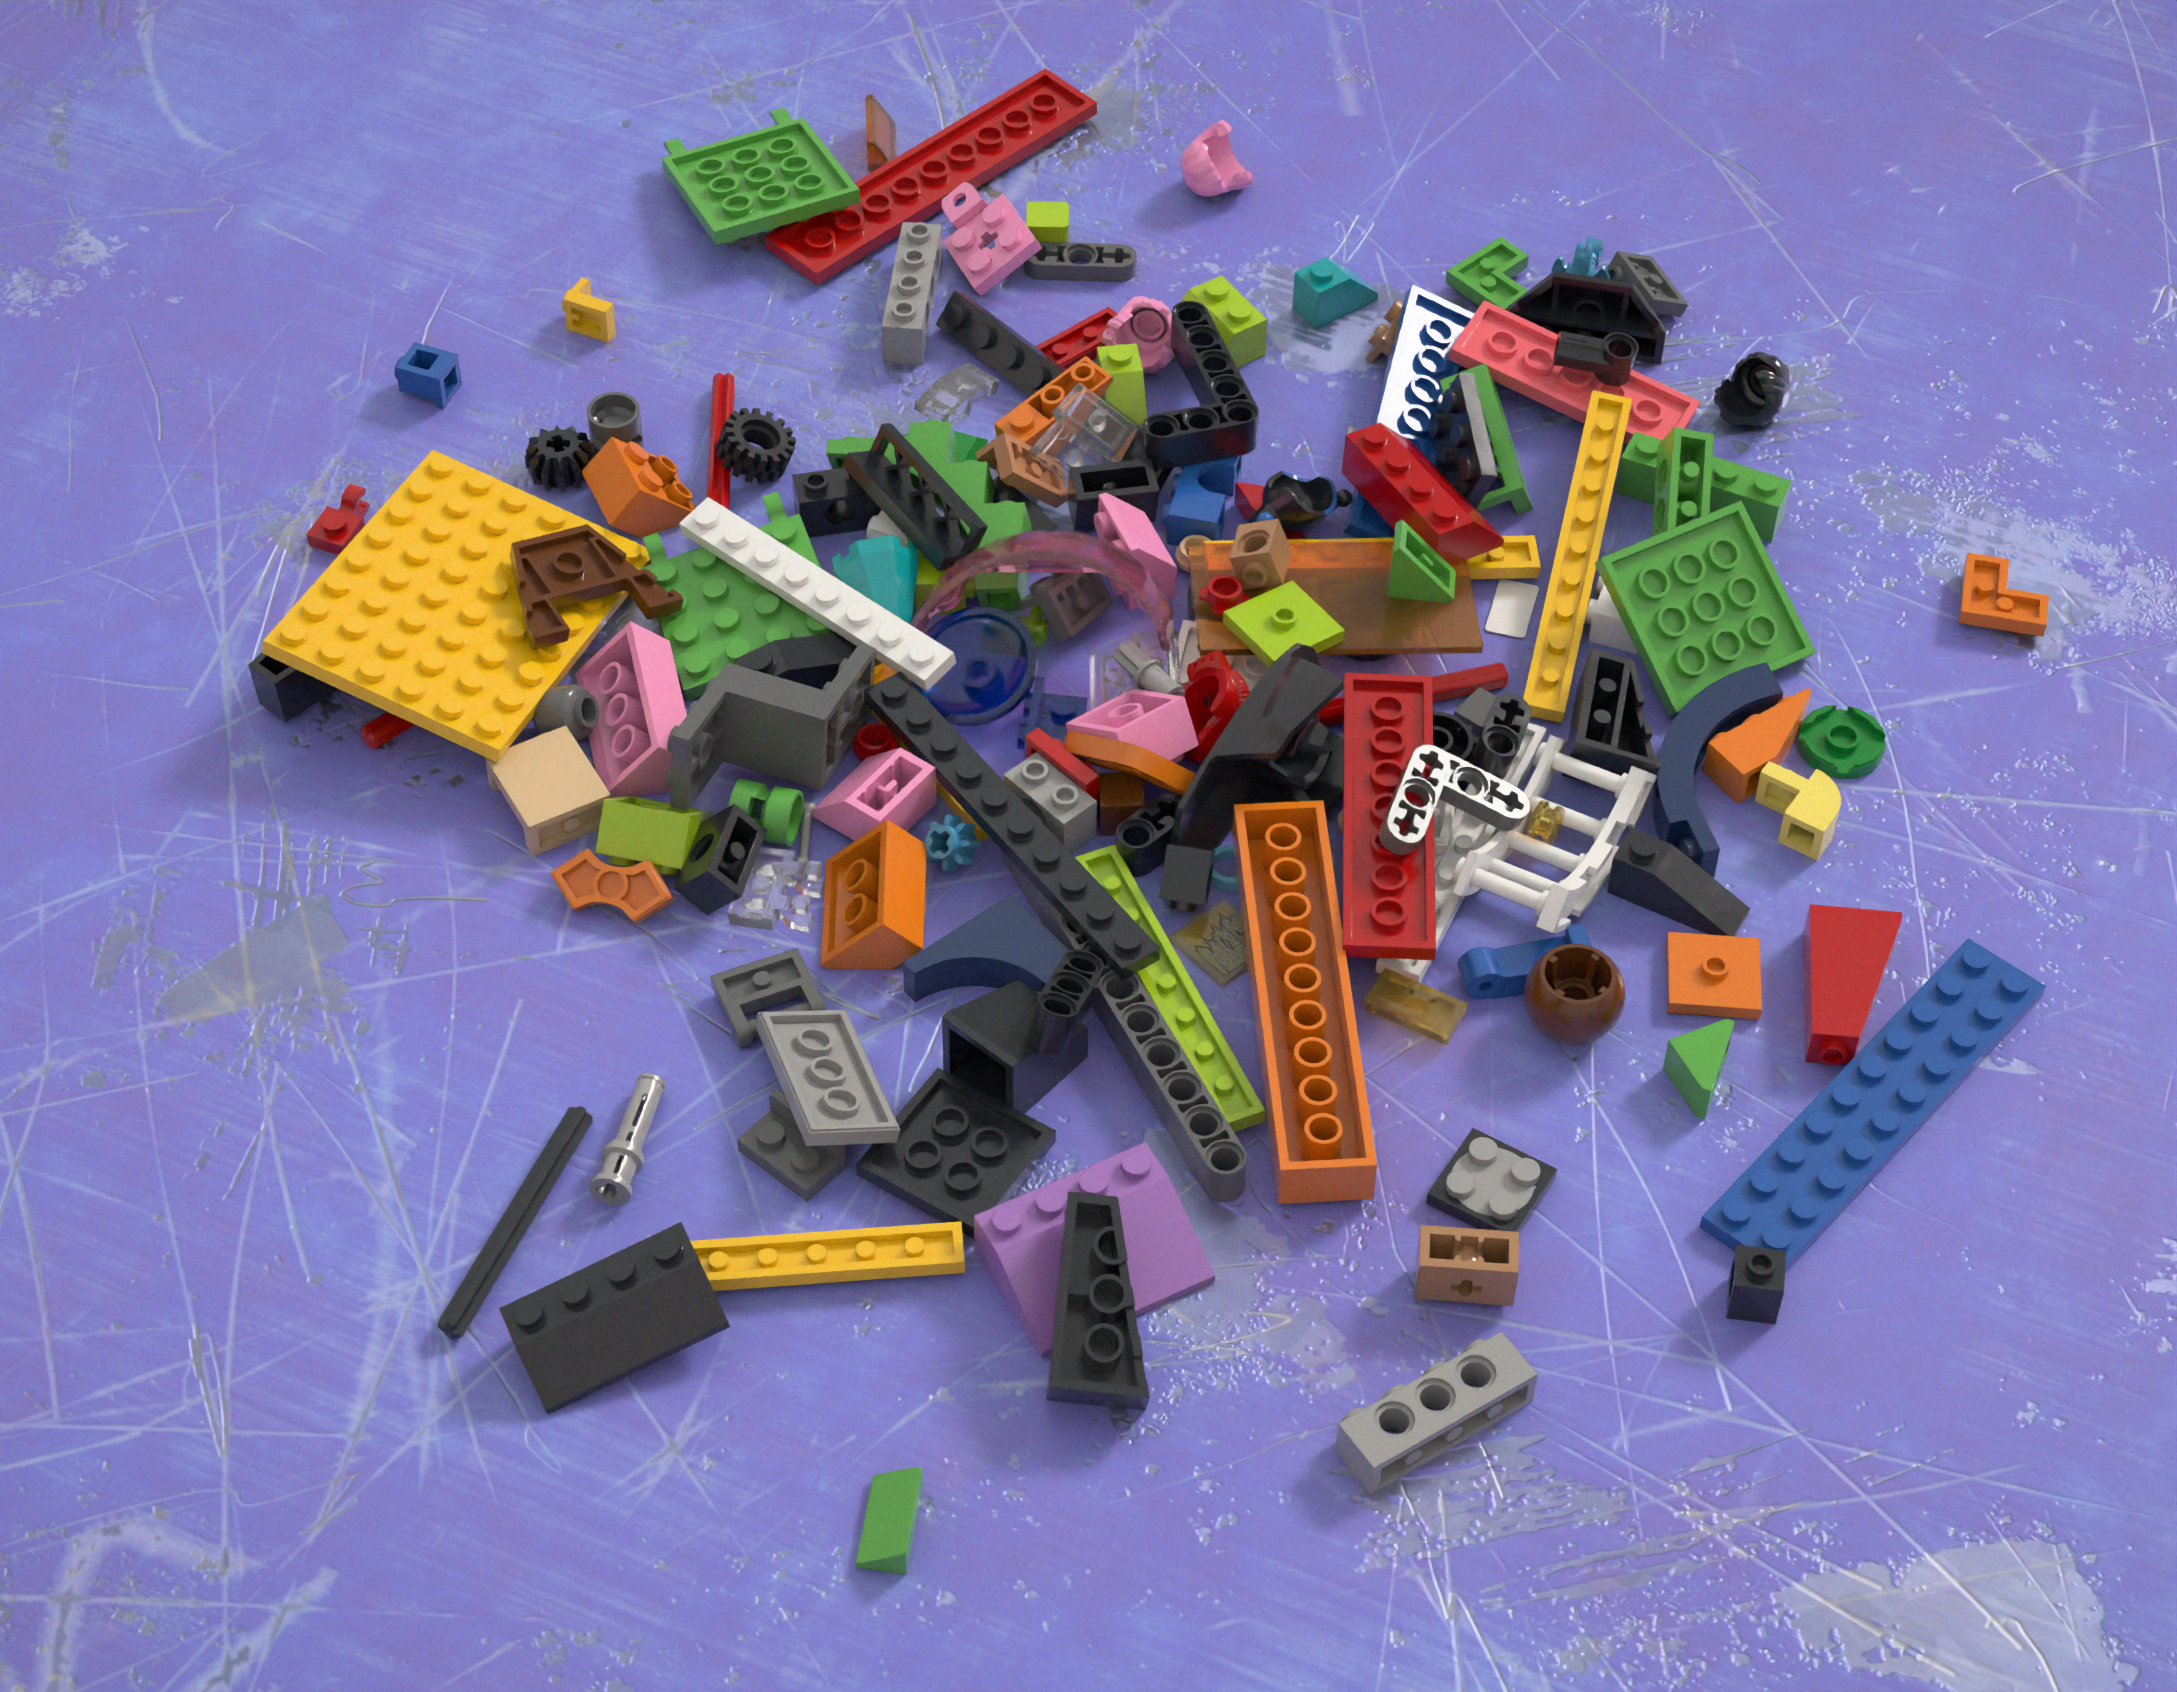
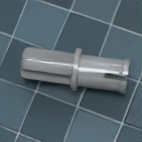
[1114,641,1185,697]

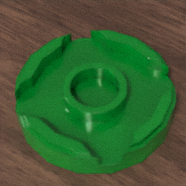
[1797,705,1886,779]

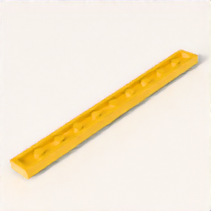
[1523,390,1632,723]

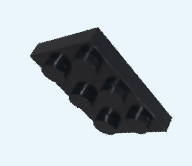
[1428,373,1497,509]

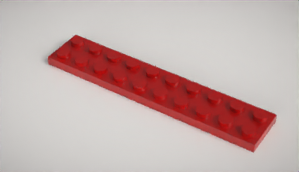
[765,68,1097,285]

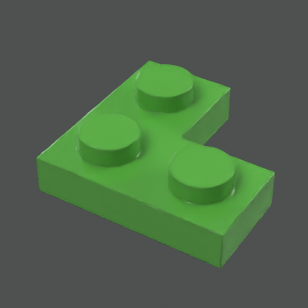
[1445,237,1529,310]

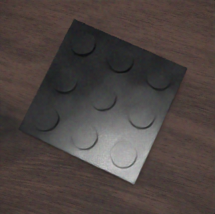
[856,1068,1056,1239]

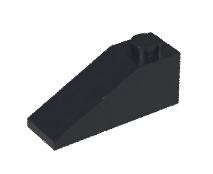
[736,633,882,690]
[1607,828,1750,937]

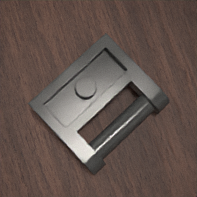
[710,948,826,1048]

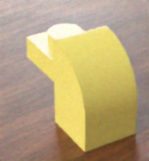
[1755,761,1841,861]

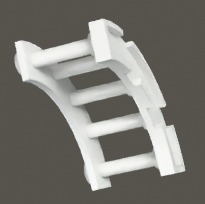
[1452,735,1657,933]

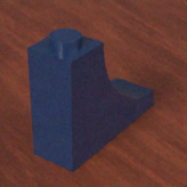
[903,895,1069,1002]

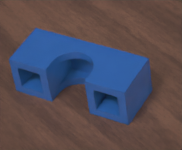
[1161,455,1243,546]

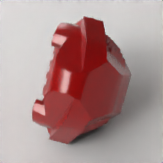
[1182,649,1250,764]

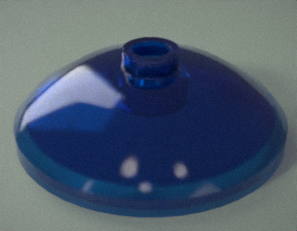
[912,606,1039,726]

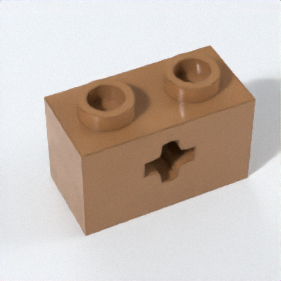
[1415,1225,1519,1306]

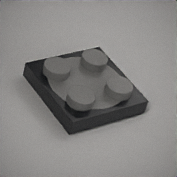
[1426,1128,1557,1233]

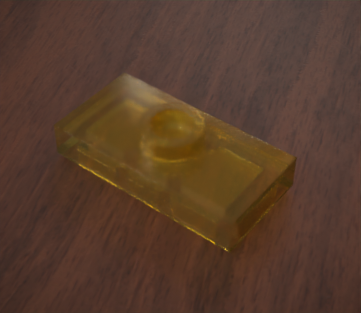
[1364,968,1468,1045]

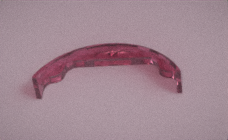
[910,530,1174,651]

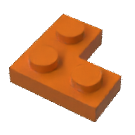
[1958,552,2049,637]

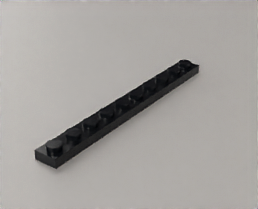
[864,671,1160,981]

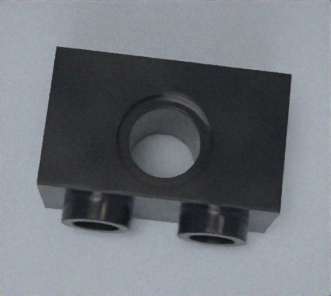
[792,468,882,538]
[674,804,767,915]

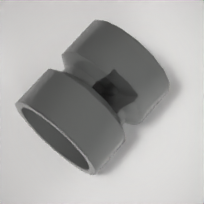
[587,392,644,455]

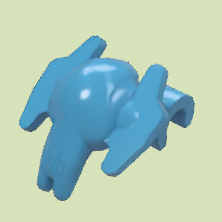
[1551,237,1610,279]

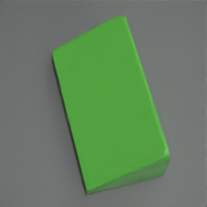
[856,1467,924,1574]

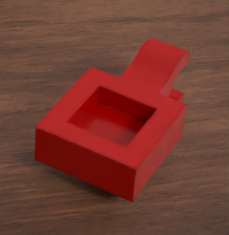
[306,484,369,555]

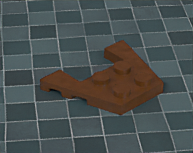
[510,524,684,650]

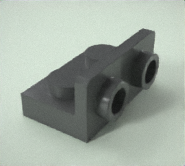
[1607,251,1688,317]
[1018,558,1114,642]
[737,1089,847,1202]

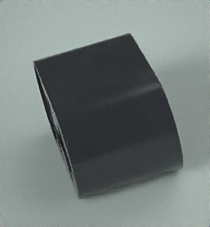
[1469,693,1531,780]
[1116,794,1182,877]

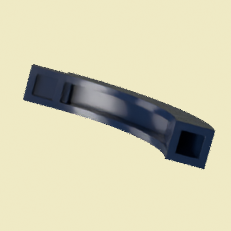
[1652,662,1783,878]

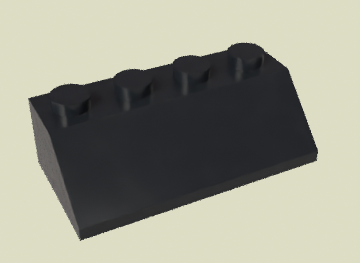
[499,1222,730,1414]

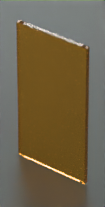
[1186,542,1484,656]

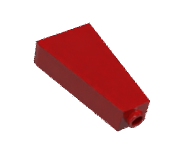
[1803,904,1902,1066]

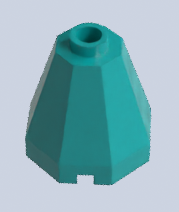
[832,535,919,626]

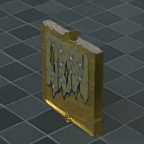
[1169,899,1248,987]

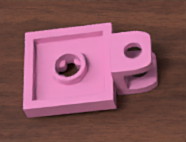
[942,182,1042,296]

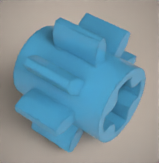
[922,815,981,872]

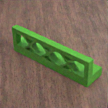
[1440,363,1533,515]

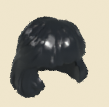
[1714,351,1792,426]

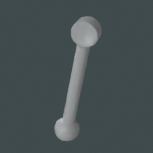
[798,801,816,875]

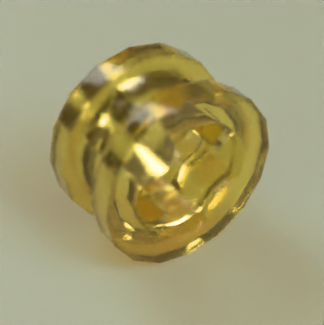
[1527,800,1565,845]

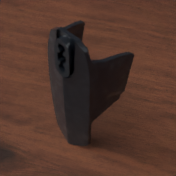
[1171,643,1345,850]

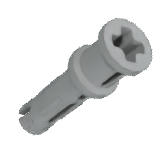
[589,1073,666,1206]

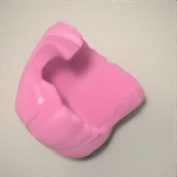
[1180,120,1253,197]
[1101,296,1175,374]

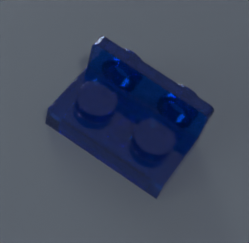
[1017,676,1088,750]

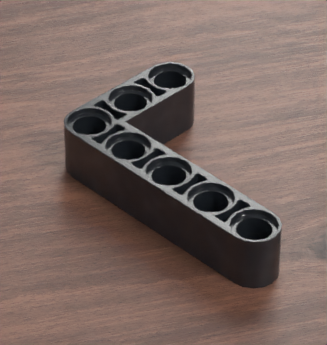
[1142,301,1259,469]

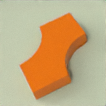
[550,848,675,924]

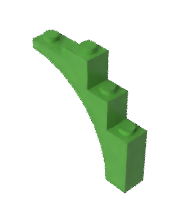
[826,420,1032,612]

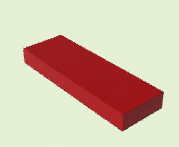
[1035,306,1117,370]

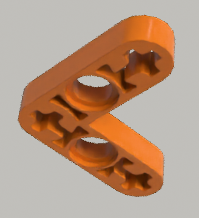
[1063,731,1196,798]

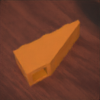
[994,356,1113,457]
[1703,688,1812,804]

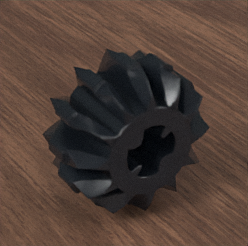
[524,425,595,493]

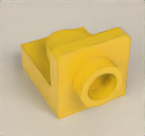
[562,277,616,343]

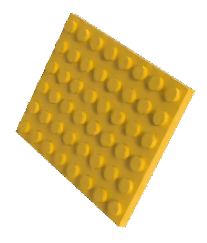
[262,450,651,762]

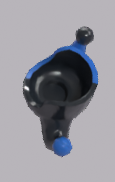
[1248,471,1353,532]

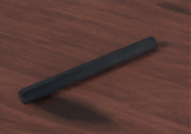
[438,1106,593,1338]

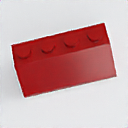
[1341,422,1504,566]

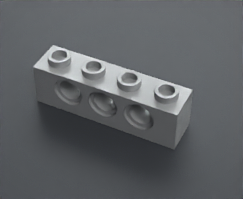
[882,222,942,365]
[1335,1332,1538,1495]

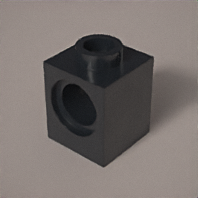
[1159,844,1216,912]
[1726,1245,1786,1325]

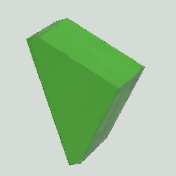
[1387,520,1456,603]
[1663,1019,1735,1119]

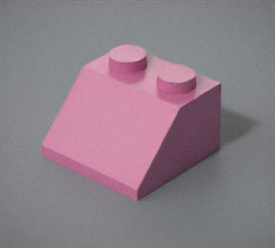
[1065,689,1199,763]

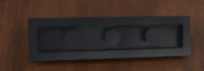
[842,423,988,571]

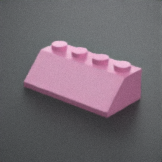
[575,621,687,798]

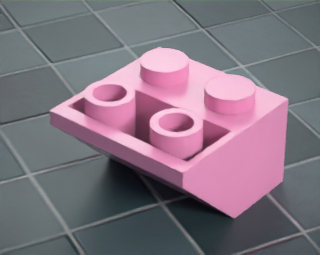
[1093,493,1177,610]
[812,748,937,841]

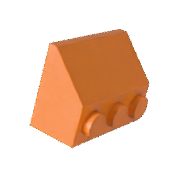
[820,819,926,970]

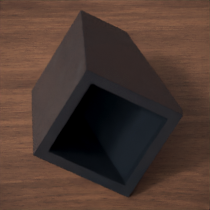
[942,980,1088,1114]

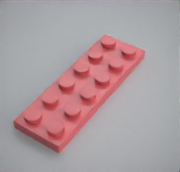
[1448,300,1700,444]

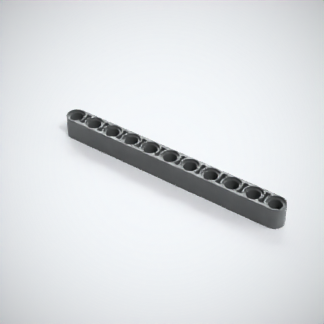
[1002,814,1247,1202]

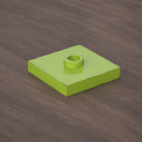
[1223,580,1345,668]

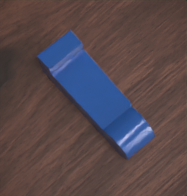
[1457,923,1592,999]

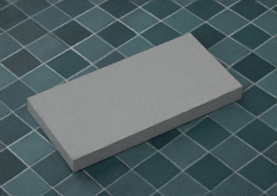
[755,1010,900,1146]

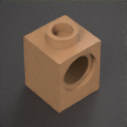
[1229,519,1292,590]

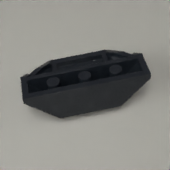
[1507,271,1667,365]

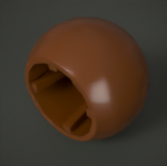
[1524,944,1626,1045]

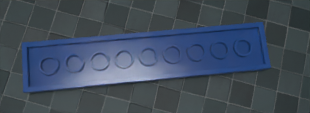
[1699,938,2046,1274]

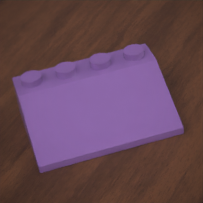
[974,1142,1215,1358]

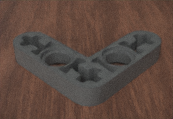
[1379,745,1530,855]

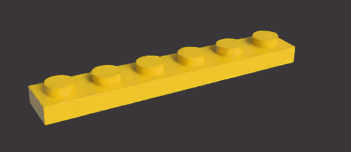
[691,1221,965,1291]

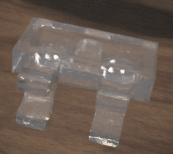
[727,847,825,933]

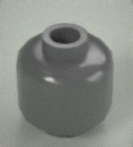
[532,684,599,741]

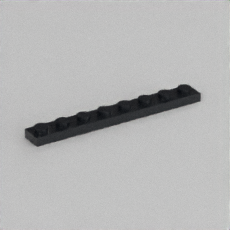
[936,290,1173,491]

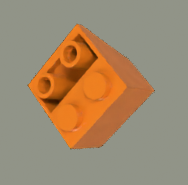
[582,436,696,538]

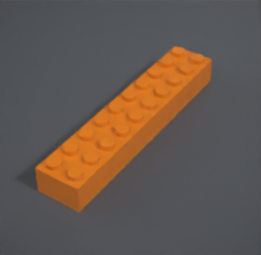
[1232,800,1377,1204]

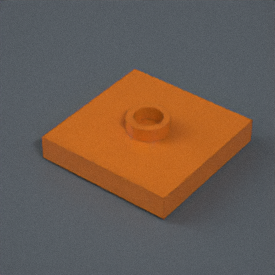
[1666,932,1762,1020]

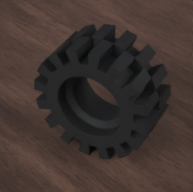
[716,408,796,484]

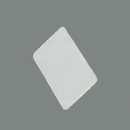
[1485,579,1539,638]

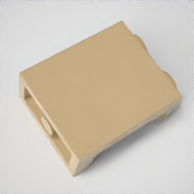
[485,725,611,856]

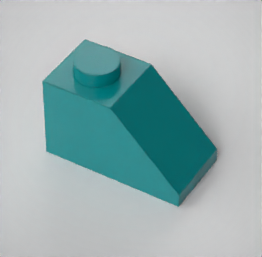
[1292,257,1379,329]

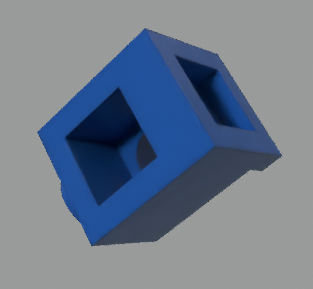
[394,342,462,409]

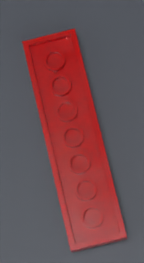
[1342,673,1436,960]

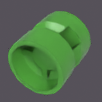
[728,779,804,847]

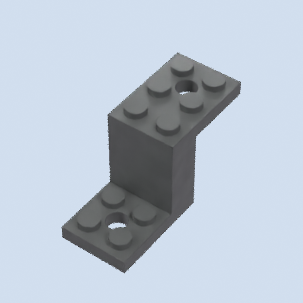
[666,644,876,811]

